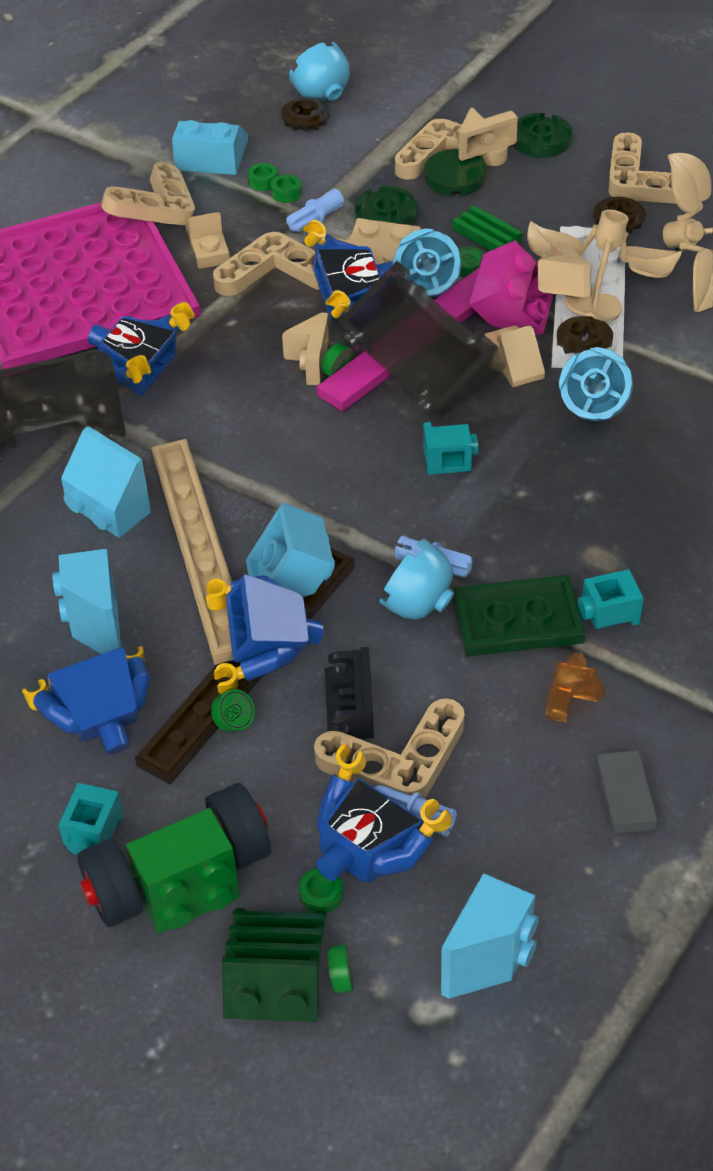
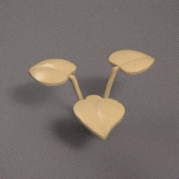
[663,153,713,312]
[527,210,682,322]

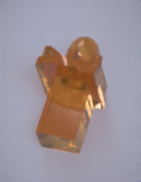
[546,653,606,723]

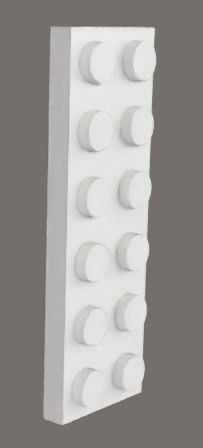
[551,226,626,368]

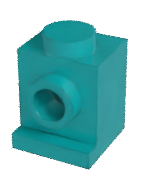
[423,422,478,475]
[578,569,644,629]
[58,783,124,855]

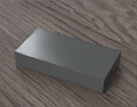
[595,750,657,834]

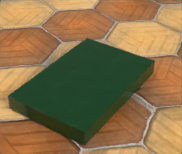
[453,575,585,657]

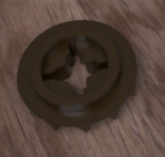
[281,97,330,132]
[593,197,646,234]
[557,316,613,354]

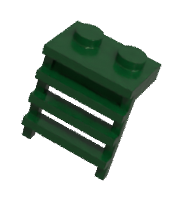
[221,908,326,1022]

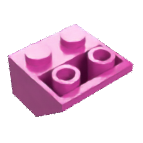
[469,240,554,336]

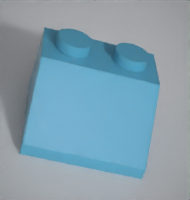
[172,120,248,175]
[61,426,151,538]
[246,502,335,597]
[52,549,121,654]
[441,873,539,999]

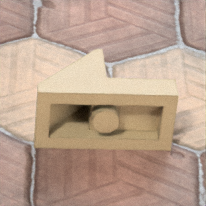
[459,108,518,161]
[185,212,230,269]
[538,242,590,298]
[282,312,330,385]
[484,325,545,387]

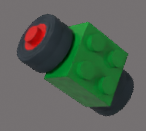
[77,783,271,934]

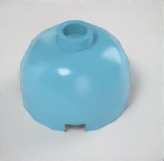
[289,42,350,102]
[393,228,462,299]
[559,347,633,422]
[379,539,454,620]

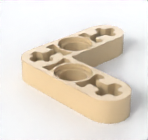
[395,119,508,180]
[608,132,676,204]
[101,162,195,225]
[213,232,320,296]
[314,699,465,799]

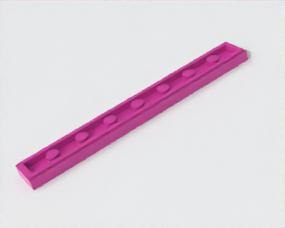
[316,267,480,412]

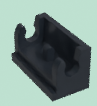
[325,647,374,739]

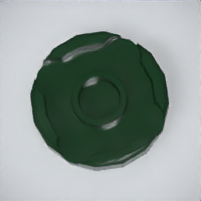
[513,113,572,158]
[424,149,487,195]
[354,186,418,226]

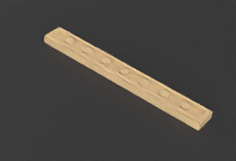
[151,439,233,665]

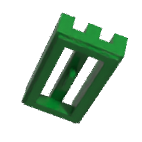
[452,205,522,251]

